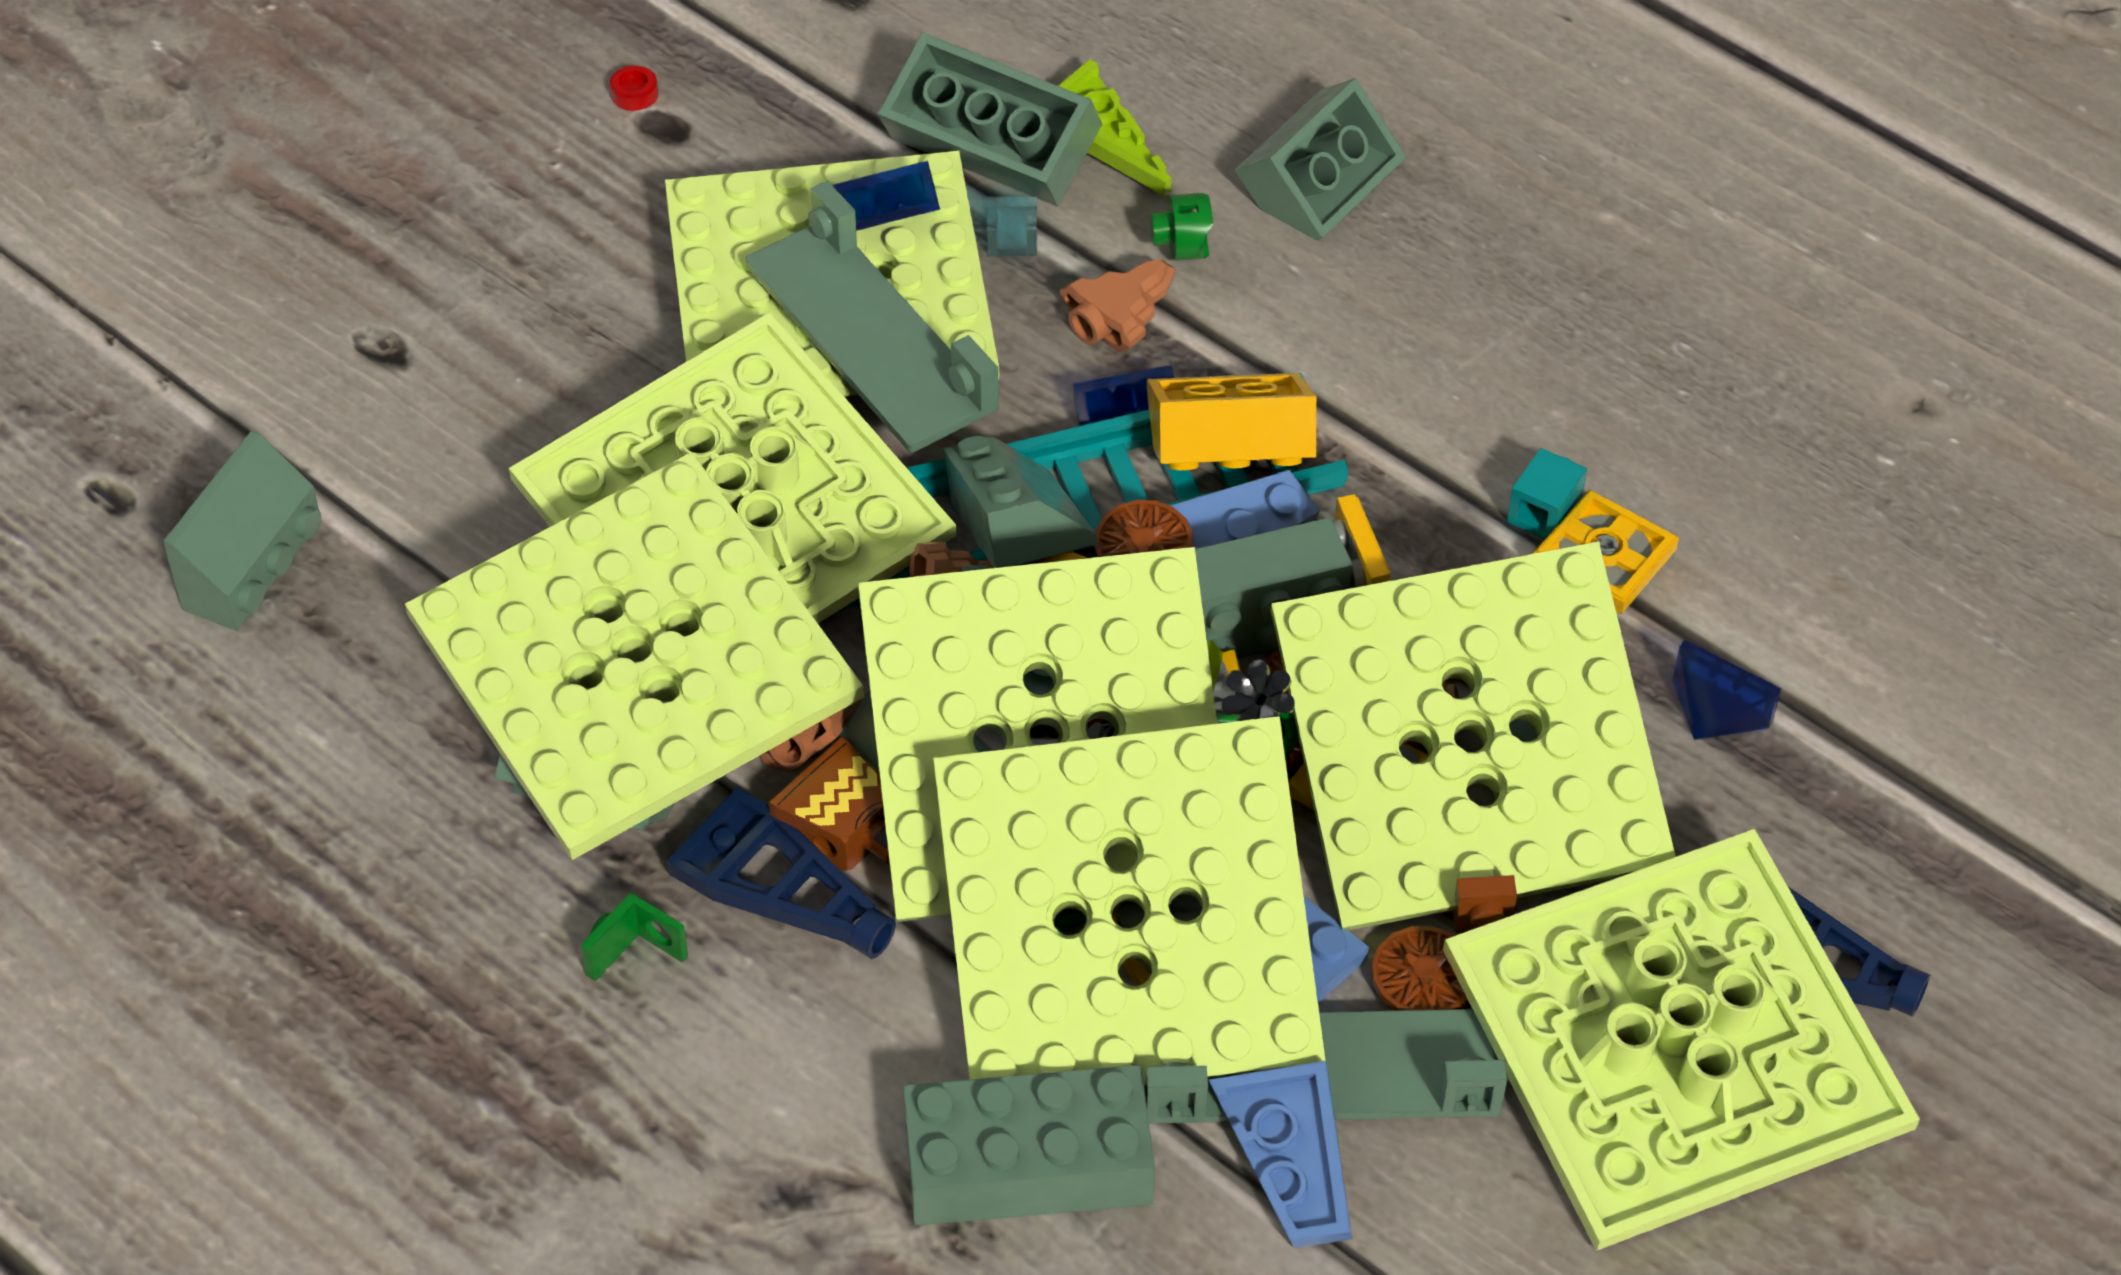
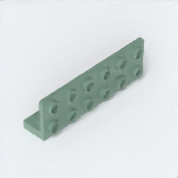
[746,180,999,452]
[1145,1009,1507,1124]

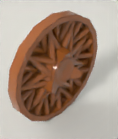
[1094,500,1193,557]
[1371,926,1469,1011]

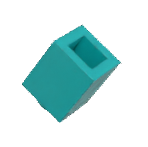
[1507,448,1588,539]

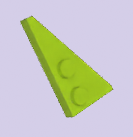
[1059,59,1173,197]

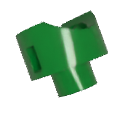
[1150,193,1213,261]

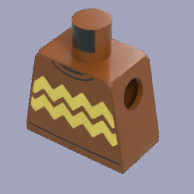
[769,737,890,871]

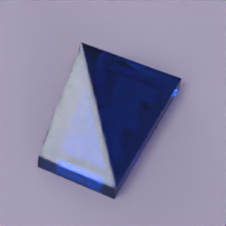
[832,161,940,231]
[1071,365,1174,426]
[1672,640,1782,740]

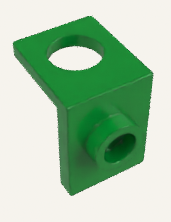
[581,892,688,981]

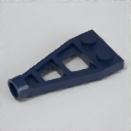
[666,787,896,959]
[1788,887,1931,1017]

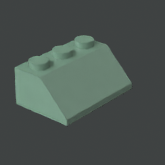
[1235,78,1406,240]
[163,431,321,631]
[943,436,1098,568]

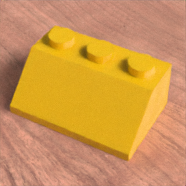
[1147,373,1316,471]

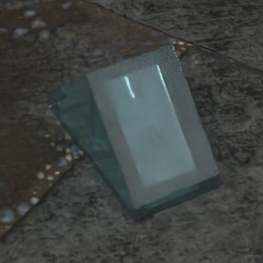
[986,196,1037,257]

